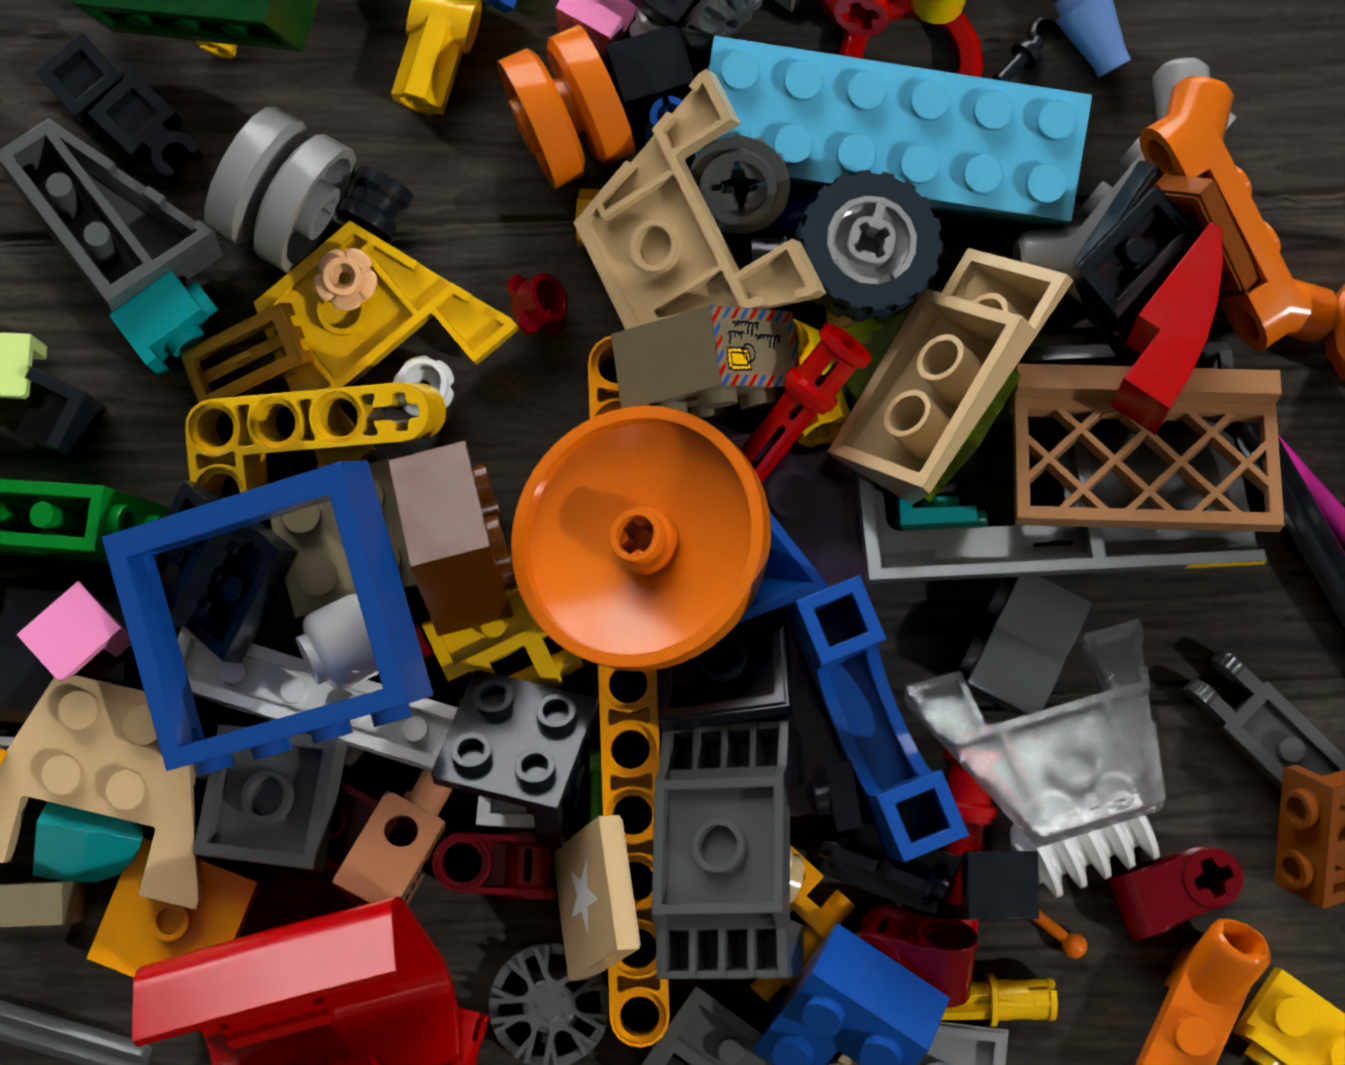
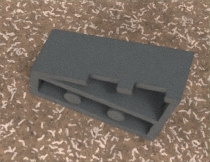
[0,118,222,314]

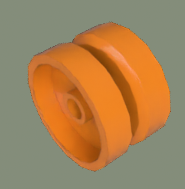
[496,25,635,189]

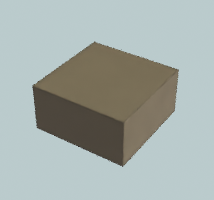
[0,881,85,928]

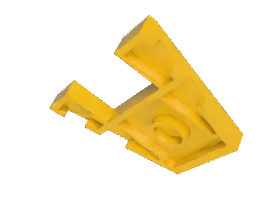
[253,221,520,468]

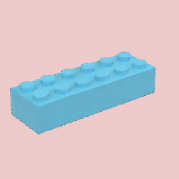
[694,36,1092,229]

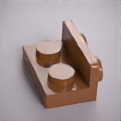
[1275,765,1345,909]

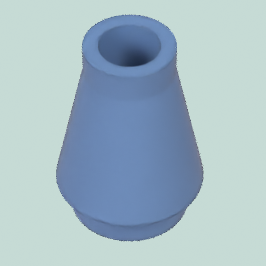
[1053,0,1132,78]

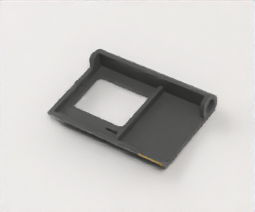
[842,338,1267,584]

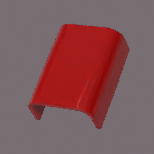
[132,896,463,1065]

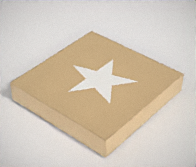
[552,815,641,981]

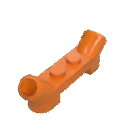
[1139,76,1339,351]
[1135,918,1271,1065]

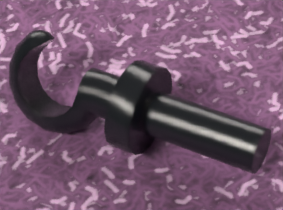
[992,16,1064,82]

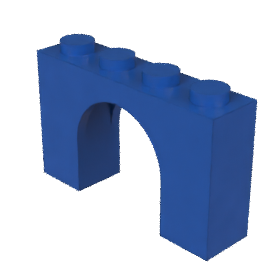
[787,575,969,862]

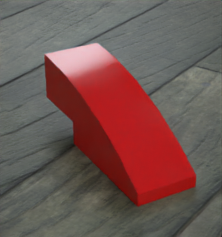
[1111,222,1223,435]

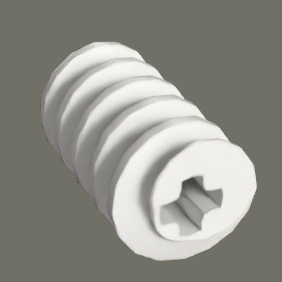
[1010,785,1160,898]

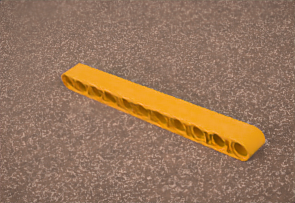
[588,336,670,1048]

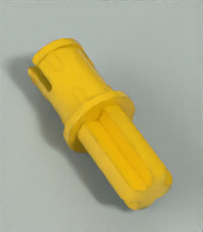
[941,974,1058,1027]

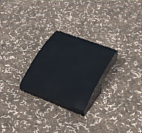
[1070,185,1223,366]
[154,480,298,663]
[0,587,135,726]

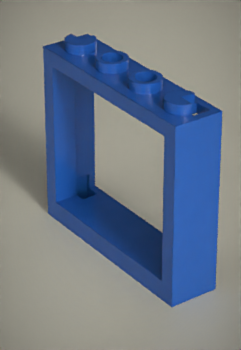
[102,460,434,777]

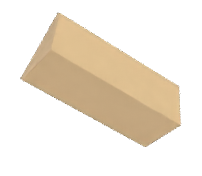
[827,248,1073,505]

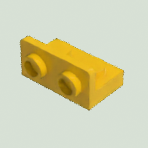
[1232,967,1345,1065]

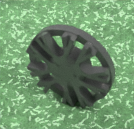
[489,943,610,1065]

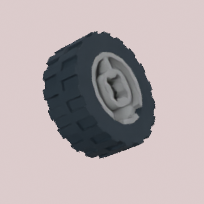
[794,170,943,323]

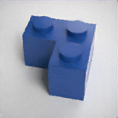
[752,923,950,1065]

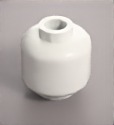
[296,594,379,690]

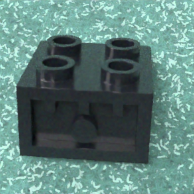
[431,670,600,848]

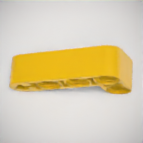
[185,382,446,498]

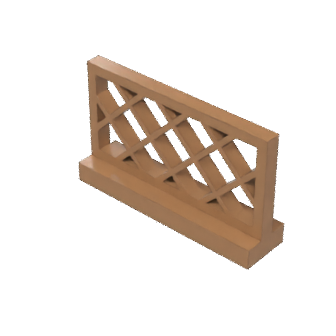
[1009,363,1284,532]

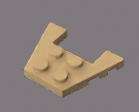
[574,69,826,330]
[0,674,204,910]

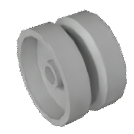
[204,106,356,273]

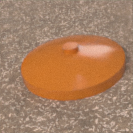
[511,405,771,671]

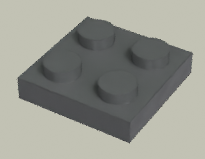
[193,724,348,873]

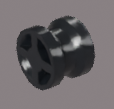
[335,165,414,241]

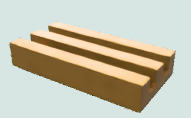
[180,303,315,402]

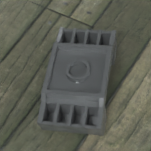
[652,720,804,979]

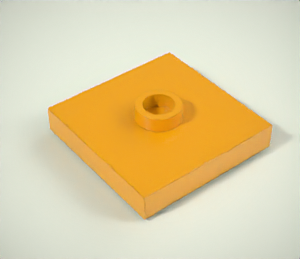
[86,835,262,977]

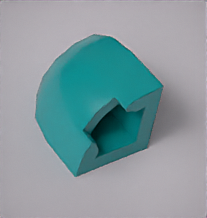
[32,802,143,882]

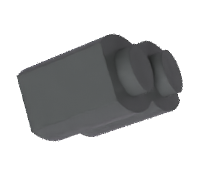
[957,576,1092,721]

